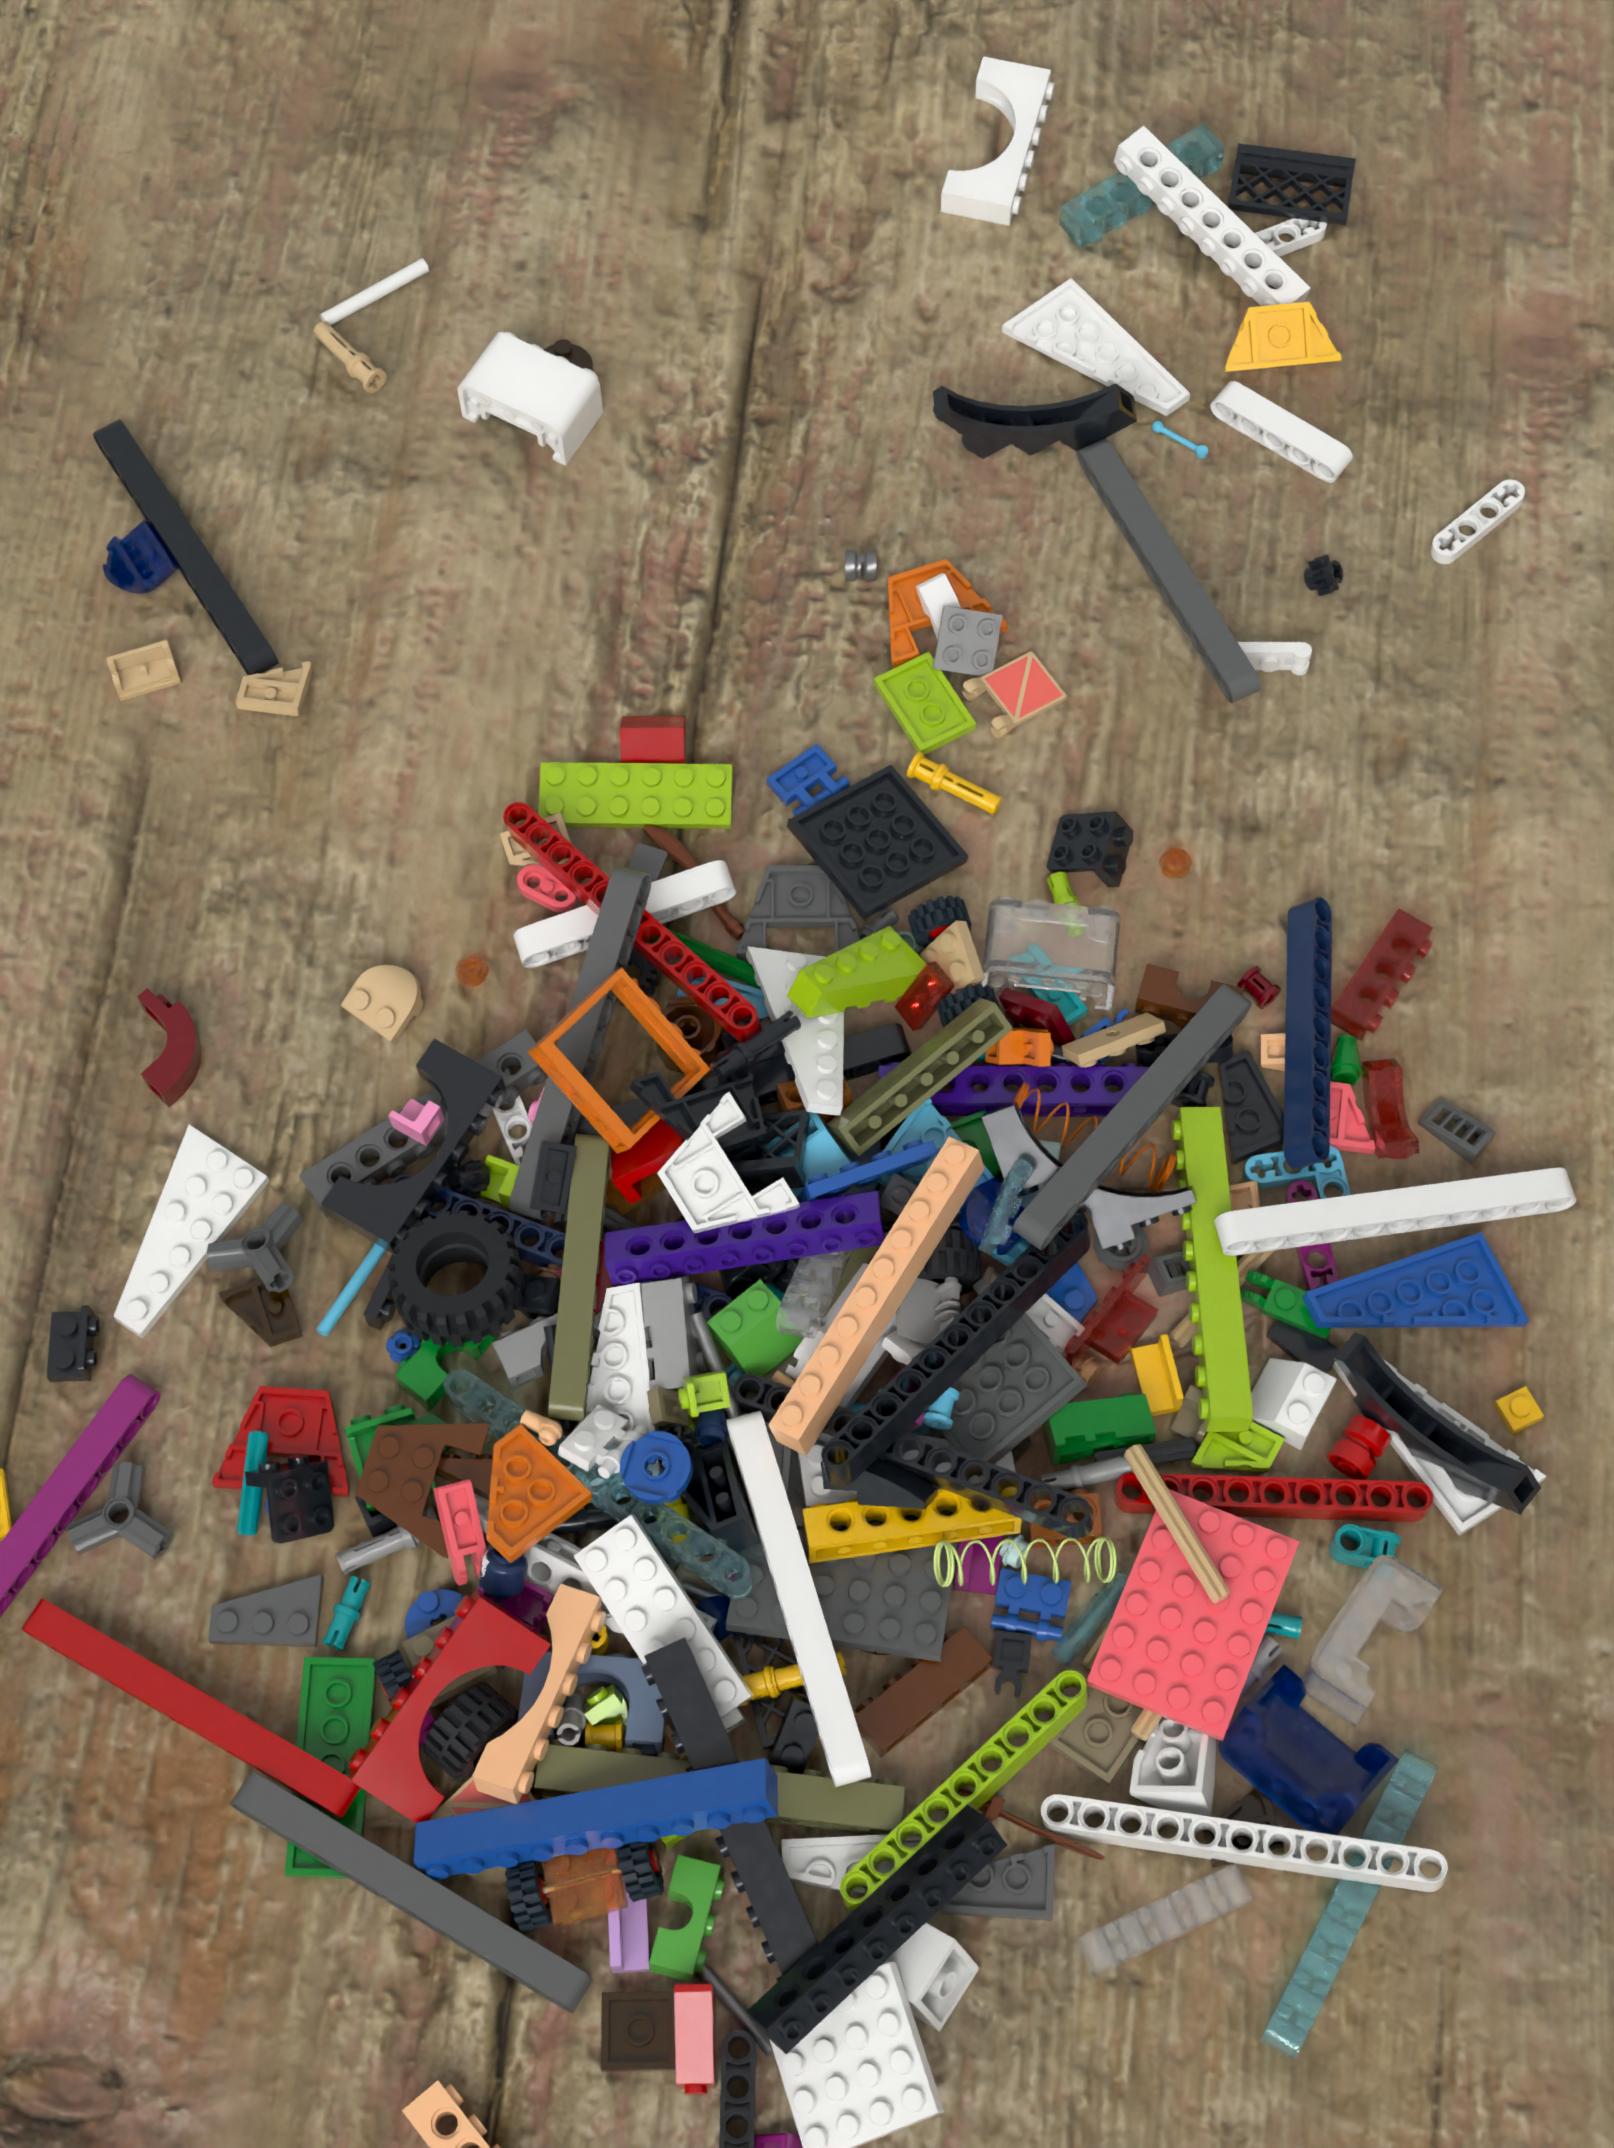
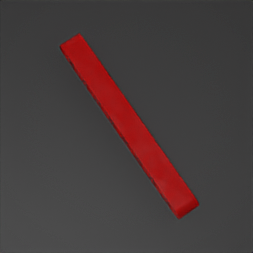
[1114,1473,1433,1522]

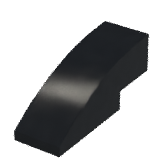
[821,1457,938,1509]

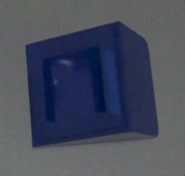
[695,1596,733,1643]

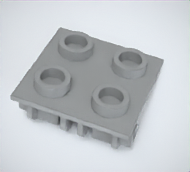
[933,606,1003,676]
[897,1277,962,1345]

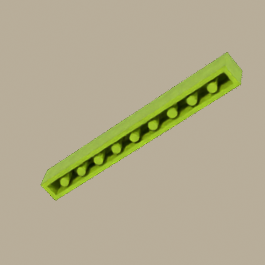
[1171,1107,1253,1432]

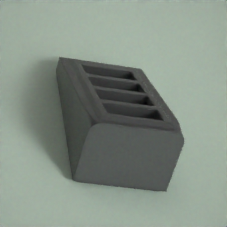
[1418,1098,1496,1165]
[1147,1250,1190,1297]

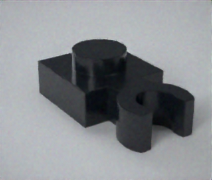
[992,1630,1032,1697]

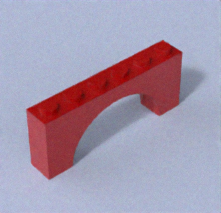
[347,1590,551,1823]

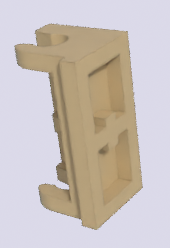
[106,640,181,701]

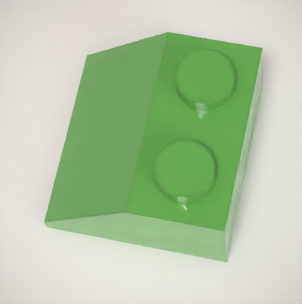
[707,1279,805,1377]

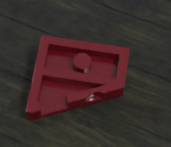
[998,988,1076,1045]

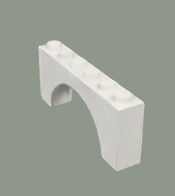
[941,56,1055,226]

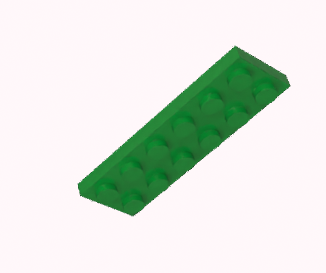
[285,1657,377,1879]

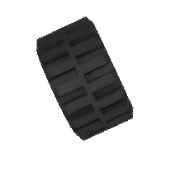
[917,1229,981,1296]
[423,1682,519,1781]

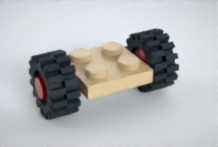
[908,896,1000,1028]

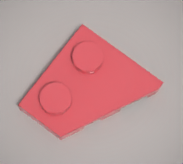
[1330,1081,1376,1155]

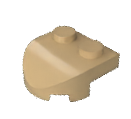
[340,965,424,1043]

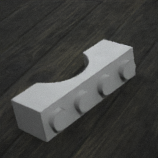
[492,1310,602,1390]

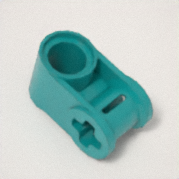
[1329,1524,1401,1575]

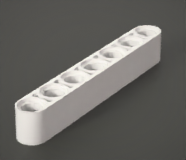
[513,860,736,968]

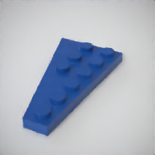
[1302,1232,1529,1328]

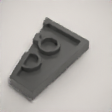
[941,1844,1055,1921]

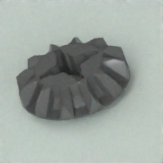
[1094,1223,1149,1272]

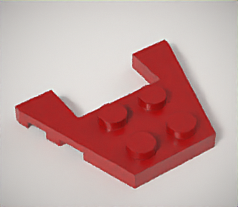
[212,1386,350,1497]

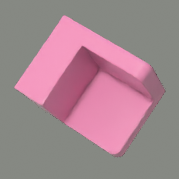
[388,1099,445,1146]

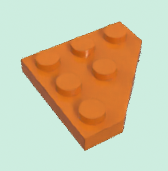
[486,1424,592,1564]

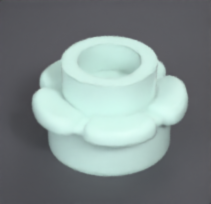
[999,1534,1030,1569]

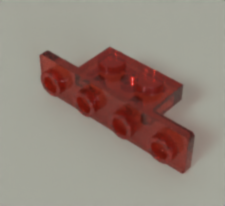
[1064,1255,1158,1368]

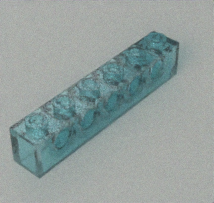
[1059,124,1225,248]

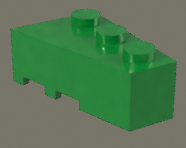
[1042,1393,1156,1466]

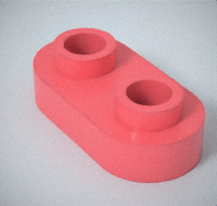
[517,864,578,913]

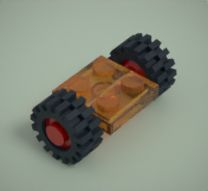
[505,1841,664,1932]

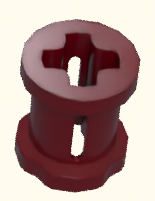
[1237,965,1281,1009]

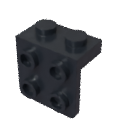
[1047,811,1134,888]
[245,1454,334,1544]

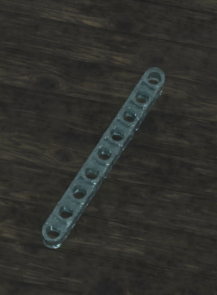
[1260,1749,1439,2060]

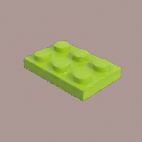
[874,652,976,755]

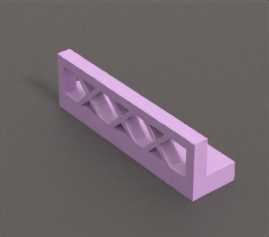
[606,1848,650,1974]

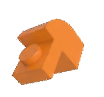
[985,1028,1054,1067]

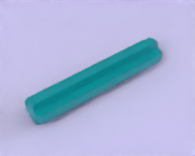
[237,1431,269,1536]

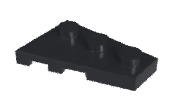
[1218,1050,1284,1164]

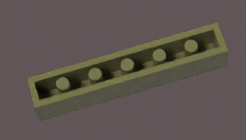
[826,998,1013,1157]

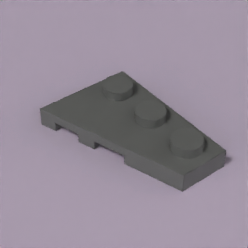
[208,1574,324,1647]

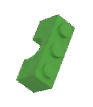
[649,1855,726,1983]

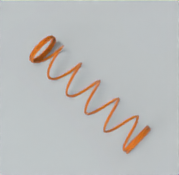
[1013,1082,1177,1192]

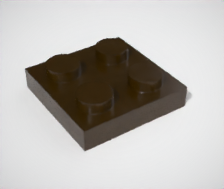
[601,1991,676,2072]

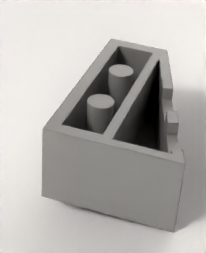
[641,1275,708,1390]

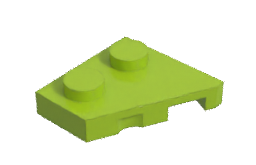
[1190,1422,1285,1472]

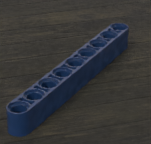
[1283,897,1332,1170]

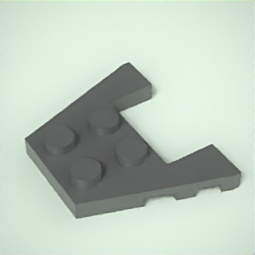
[736,865,860,959]

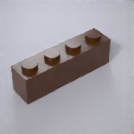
[854,1626,993,1758]

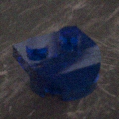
[103,520,179,594]
[959,1177,1025,1255]

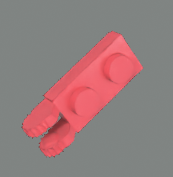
[433,1479,486,1586]

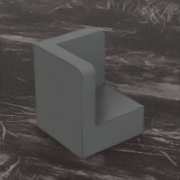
[627,843,668,882]

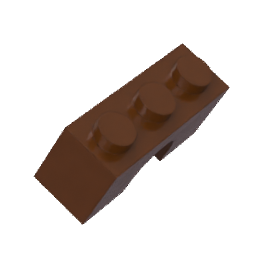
[1135,964,1244,1035]

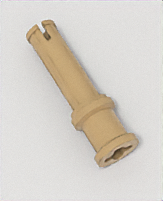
[313,321,387,393]

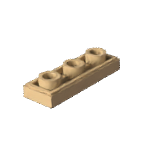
[1062,1012,1166,1067]

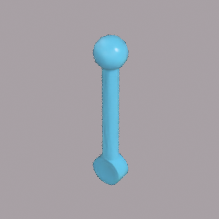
[1152,421,1208,459]

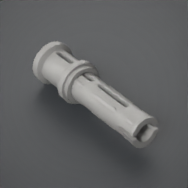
[336,1507,439,1575]

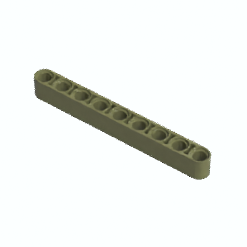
[548,1134,611,1421]

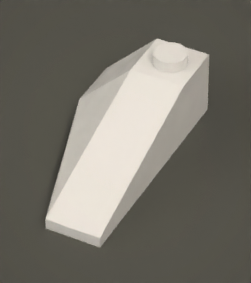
[1130,1716,1216,1815]

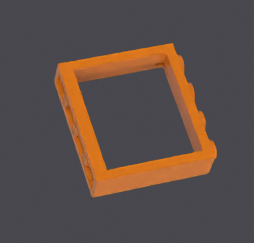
[528,968,710,1154]

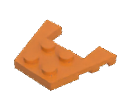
[888,559,1008,668]

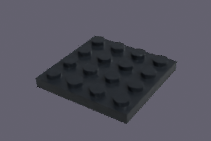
[787,765,968,920]

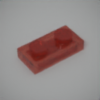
[894,961,955,1031]

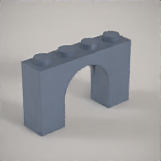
[517,1648,667,1756]

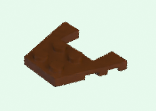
[355,1423,490,1559]

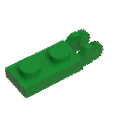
[1240,1271,1331,1339]

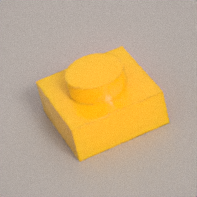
[1494,1386,1544,1435]

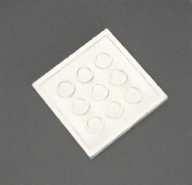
[770,1962,944,2148]

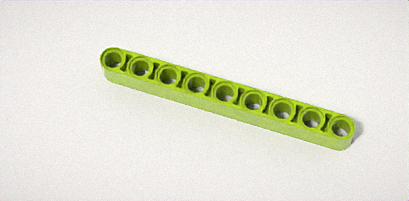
[840,1670,1089,1912]

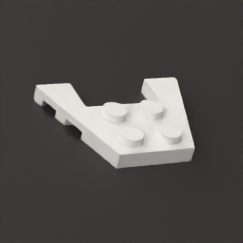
[657,1092,800,1233]

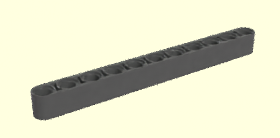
[1077,438,1261,703]
[509,867,652,1220]
[1012,984,1252,1250]
[230,1771,593,2013]

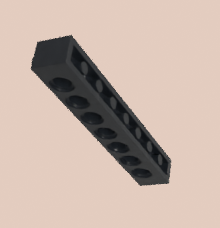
[747,1804,1008,2054]

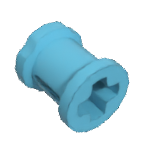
[922,1387,960,1429]

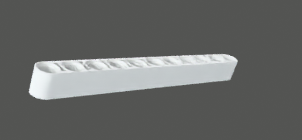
[1214,1167,1577,1256]
[726,1410,871,1788]
[1041,1794,1448,1892]

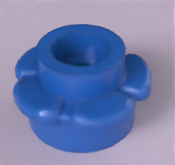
[386,1330,420,1363]

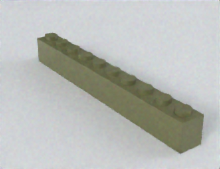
[534,1739,905,1835]

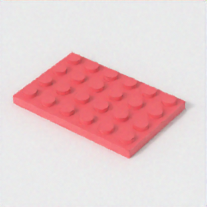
[1086,1489,1300,1741]

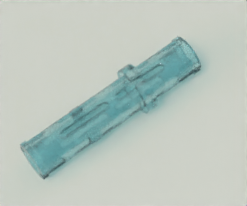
[1050,1571,1128,1666]

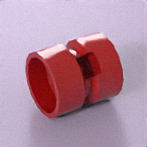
[1327,1415,1392,1480]

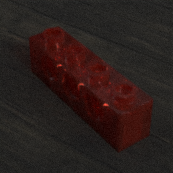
[1331,908,1433,1041]

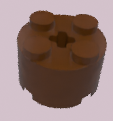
[656,997,722,1073]

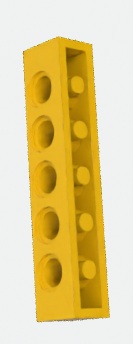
[802,1484,1022,1564]

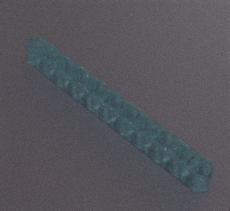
[444,1369,754,1599]

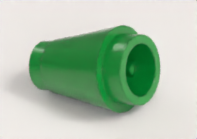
[1330,1035,1363,1086]

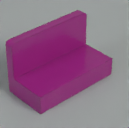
[954,1536,1003,1595]

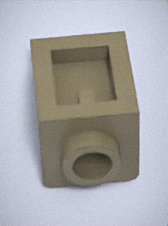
[647,1387,690,1431]

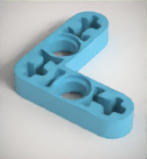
[1243,1145,1351,1199]

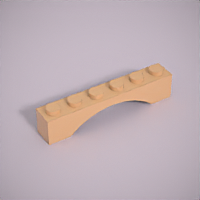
[472,1584,606,1804]

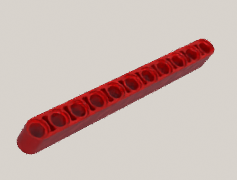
[503,802,762,1042]
[21,1598,361,1819]

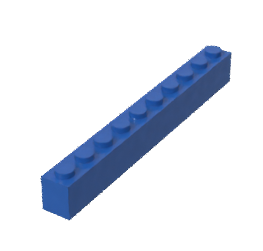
[414,1758,778,1880]

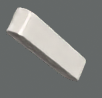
[1210,381,1353,483]

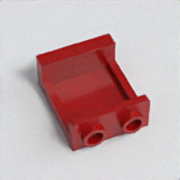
[611,1118,685,1204]

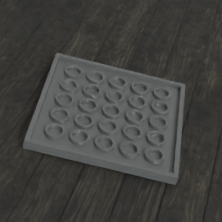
[726,1449,958,1662]

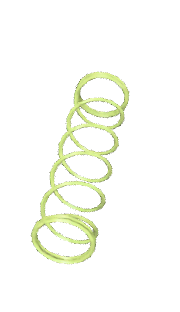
[934,1536,1117,1587]

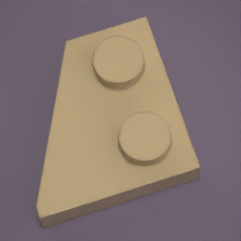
[236,661,313,717]

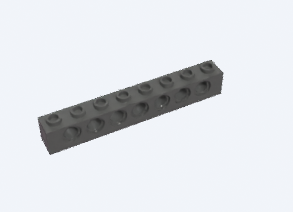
[299,1030,548,1218]

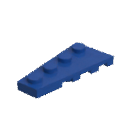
[796,1139,938,1203]

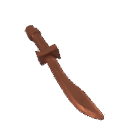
[644,825,744,940]
[940,1779,1105,1860]

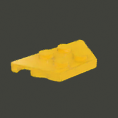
[1224,302,1342,372]

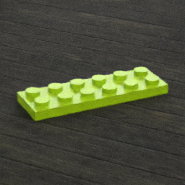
[538,762,733,829]

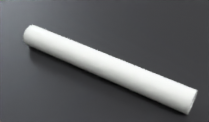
[320,258,429,326]

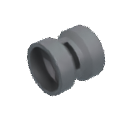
[845,550,877,582]

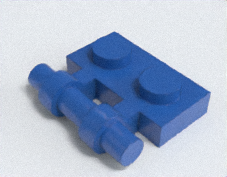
[766,744,851,816]
[990,1568,1071,1642]

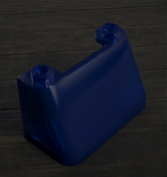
[1218,1664,1399,1835]

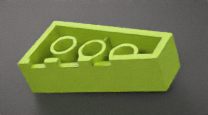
[787,926,933,1019]

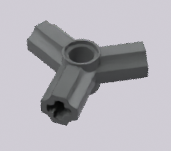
[207,1203,303,1293]
[66,1462,174,1559]

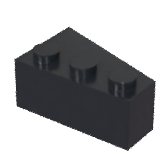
[662,1440,760,1556]

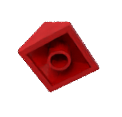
[620,716,686,764]

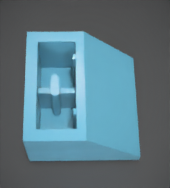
[762,1112,852,1200]

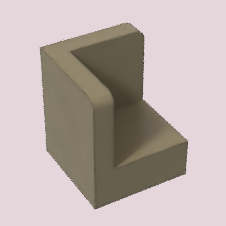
[1170,1385,1208,1446]

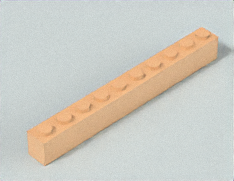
[769,1137,985,1457]

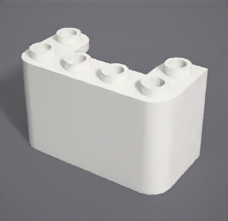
[457,332,603,466]

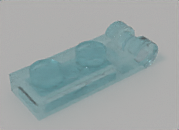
[978,1160,1033,1255]

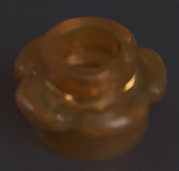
[1159,848,1192,878]
[456,956,488,987]

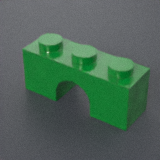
[395,1334,499,1412]

